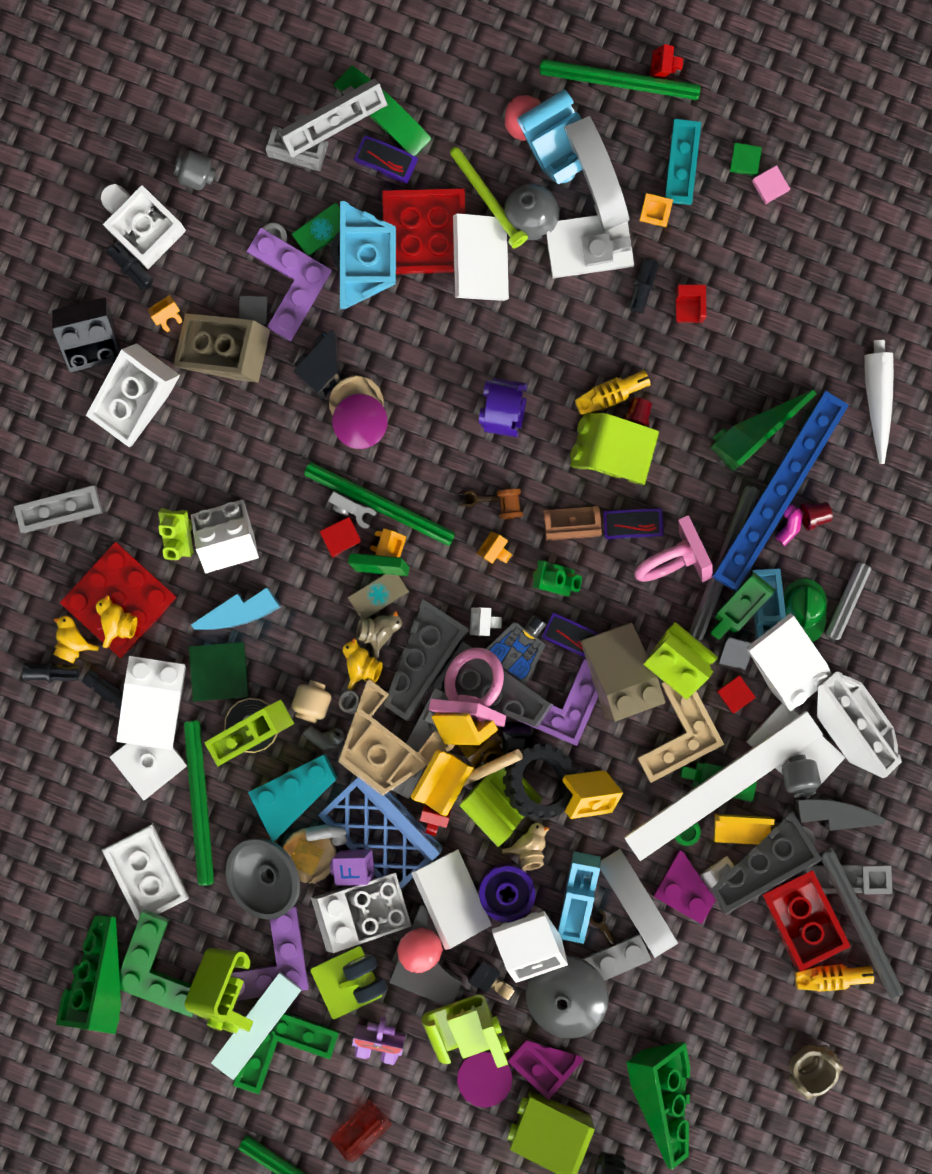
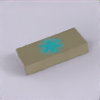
[348,574,409,619]

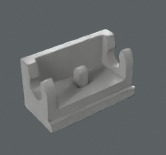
[266,126,329,171]

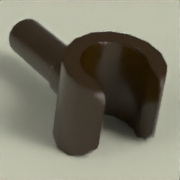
[458,490,498,507]
[589,910,616,946]

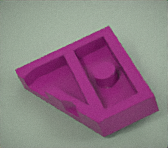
[653,850,716,924]
[507,1040,584,1100]

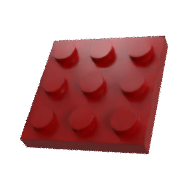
[383,189,465,274]
[60,542,178,658]

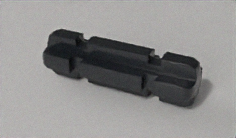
[82,670,123,711]

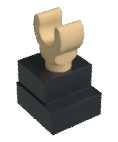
[467,957,515,1000]

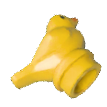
[96,595,137,648]
[53,615,99,663]
[343,638,383,691]

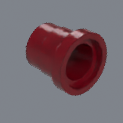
[623,398,652,428]
[800,502,833,531]

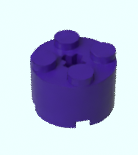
[479,378,527,438]
[479,863,535,923]

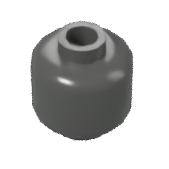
[173,150,216,190]
[782,755,821,797]

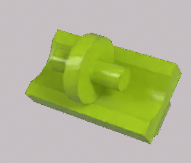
[158,508,194,560]

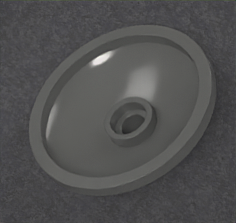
[226,838,300,919]
[526,955,609,1038]

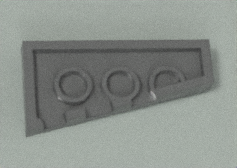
[384,599,469,721]
[432,641,553,727]
[710,811,822,915]

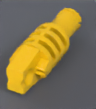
[574,370,651,415]
[794,964,874,992]

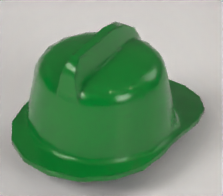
[783,578,827,643]

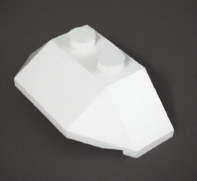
[817,671,902,778]

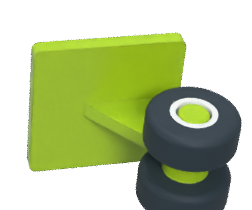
[311,946,388,1019]

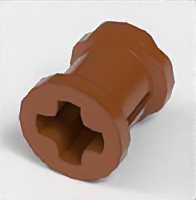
[497,489,524,519]

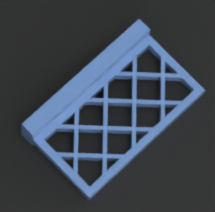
[318,777,444,889]

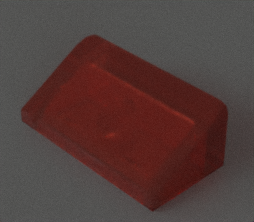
[330,1100,392,1163]

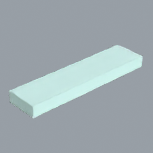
[211,972,302,1080]

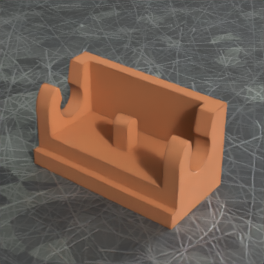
[543,506,602,541]

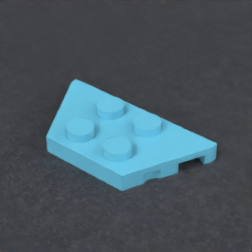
[340,201,396,309]

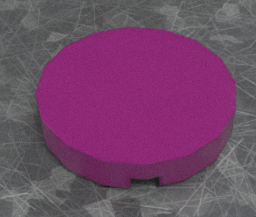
[457,1050,513,1108]

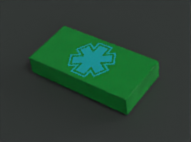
[292,202,340,257]

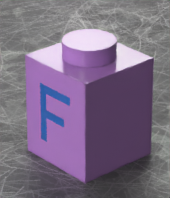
[330,849,375,885]

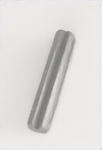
[826,562,871,640]

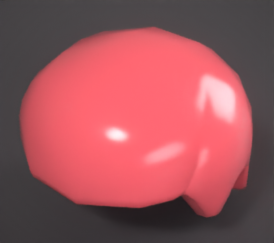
[505,95,541,141]
[397,927,443,973]

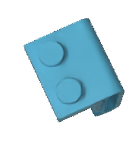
[517,89,582,184]

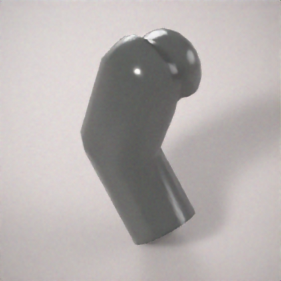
[303,725,345,750]

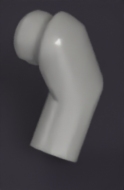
[305,824,347,846]

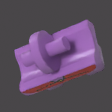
[352,1016,406,1065]

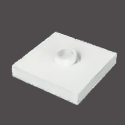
[110,744,188,800]

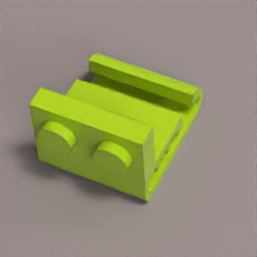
[570,413,659,485]
[643,622,718,700]
[459,767,543,847]
[185,948,254,1034]
[421,994,510,1068]

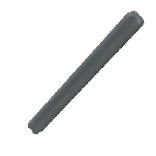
[688,485,759,641]
[820,848,903,999]

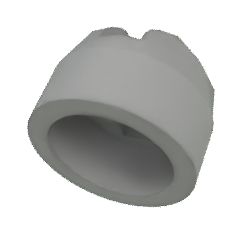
[339,691,361,714]

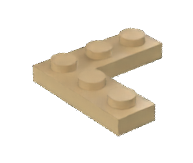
[637,682,724,783]

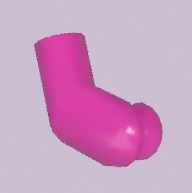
[775,504,803,547]

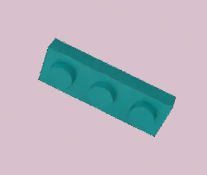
[664,119,702,205]

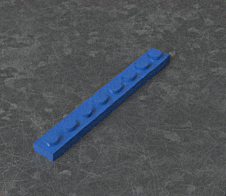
[712,391,849,592]

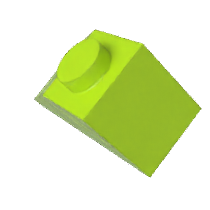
[204,700,294,767]

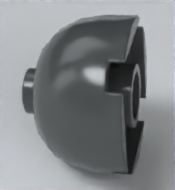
[504,183,559,240]

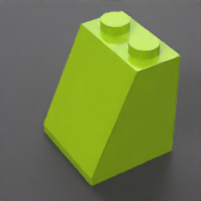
[506,1091,595,1174]

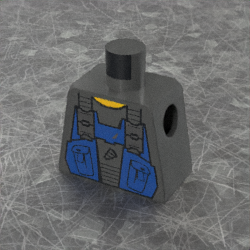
[486,615,546,684]

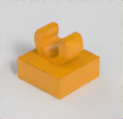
[639,193,673,227]
[147,295,182,332]
[370,528,407,557]
[476,531,512,564]

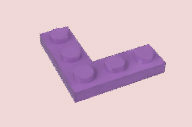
[247,228,332,342]
[513,659,598,746]
[230,906,309,1001]

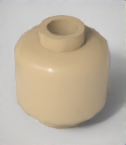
[291,680,331,723]

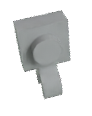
[581,233,631,267]
[329,491,377,528]

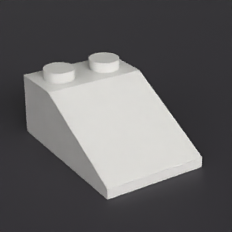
[86,343,180,447]
[746,613,832,712]
[117,656,186,750]

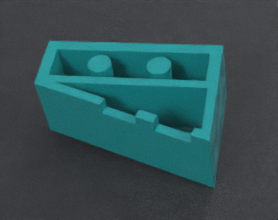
[248,754,338,842]

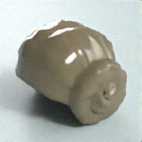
[788,1044,843,1100]

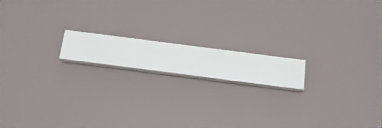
[624,711,823,861]

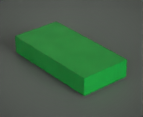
[348,553,410,576]

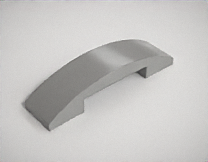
[564,116,629,231]
[600,848,678,958]
[779,864,893,894]

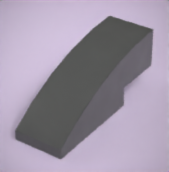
[794,798,885,831]

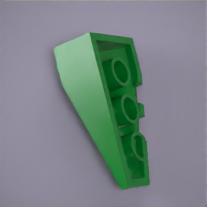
[710,390,817,472]
[56,915,121,1034]
[626,1042,690,1170]

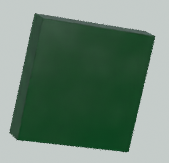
[189,642,249,702]

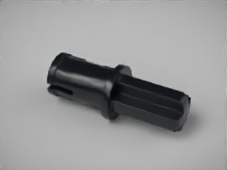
[106,241,153,290]
[627,258,659,314]
[22,661,80,683]

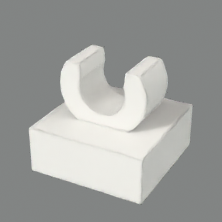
[470,607,502,636]

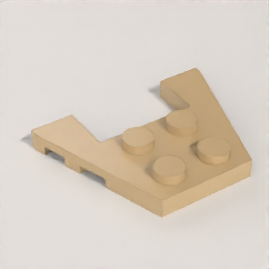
[338,679,455,796]

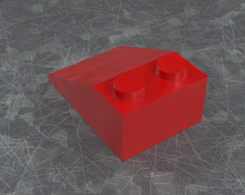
[762,870,851,971]

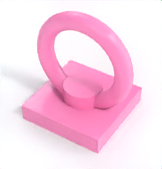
[634,515,712,582]
[429,648,506,727]

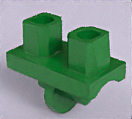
[533,560,582,597]

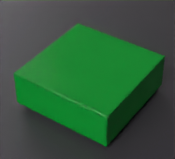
[729,143,762,176]

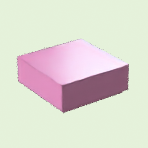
[752,165,790,204]

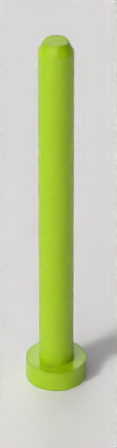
[450,147,528,248]

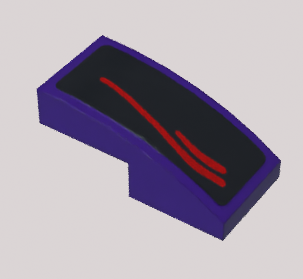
[354,136,418,184]
[604,509,664,539]
[542,613,599,657]

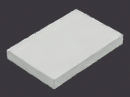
[453,214,509,301]
[546,215,634,278]
[746,702,845,798]
[102,824,189,922]
[411,849,492,950]

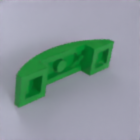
[333,65,431,157]

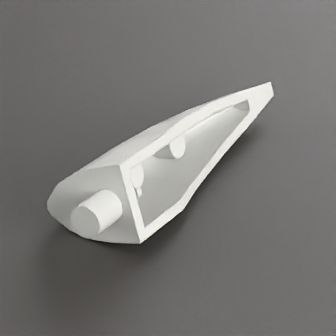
[864,340,894,464]

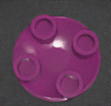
[332,394,387,449]

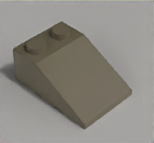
[173,313,270,383]
[580,623,665,722]

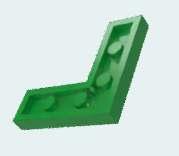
[119,909,193,1018]
[233,1012,340,1095]

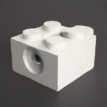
[101,184,186,269]

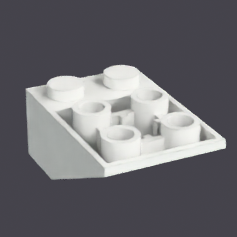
[311,873,411,953]

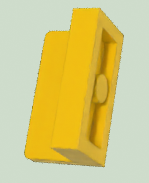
[431,713,498,745]
[410,749,474,816]
[562,770,623,819]
[713,814,775,845]

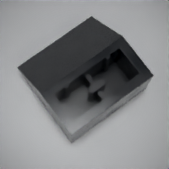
[52,297,121,372]
[294,330,341,401]

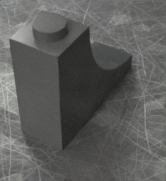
[389,901,465,1006]

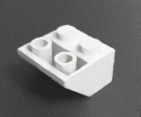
[191,500,259,573]
[492,911,568,983]

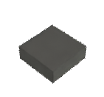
[239,296,268,326]

